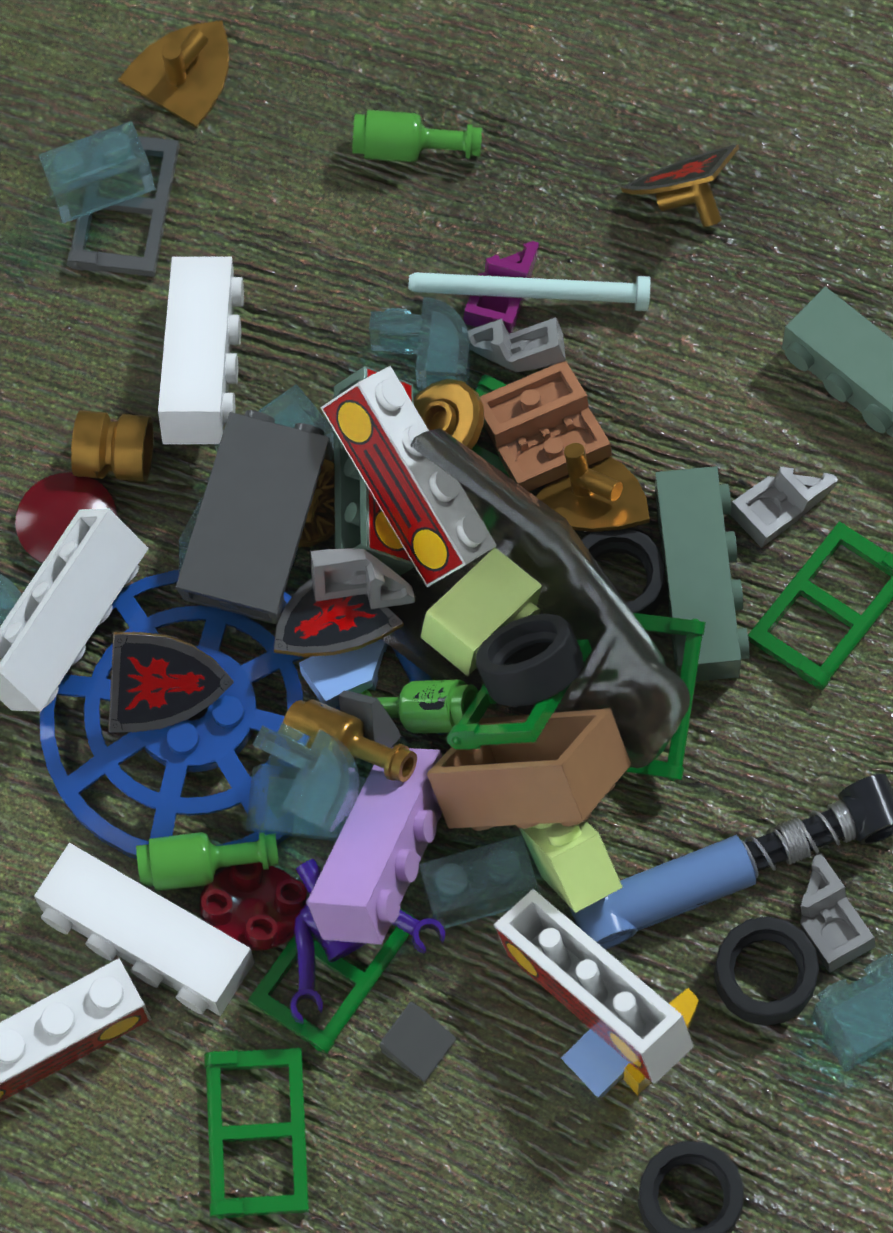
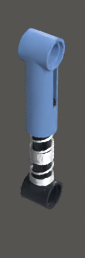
[569,773,893,950]

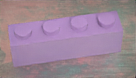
[307,747,442,944]

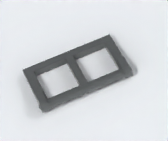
[67,130,180,277]

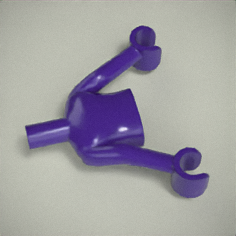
[291,858,445,1024]

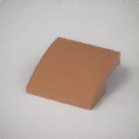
[480,361,612,495]

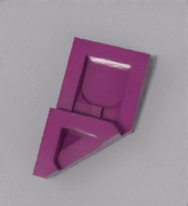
[463,241,539,334]

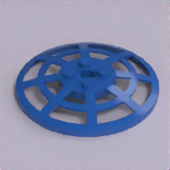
[40,570,342,859]

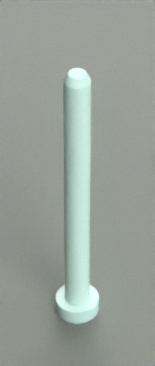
[408,272,650,311]

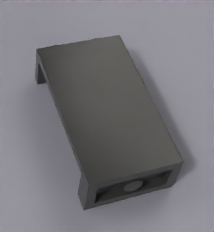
[176,410,334,624]

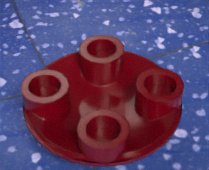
[15,472,119,564]
[200,862,307,951]

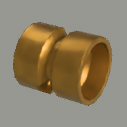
[71,410,154,482]

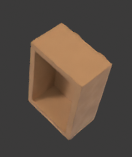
[427,709,631,831]

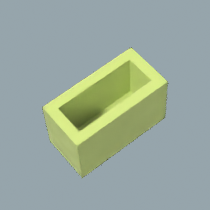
[420,547,542,676]
[519,821,623,913]

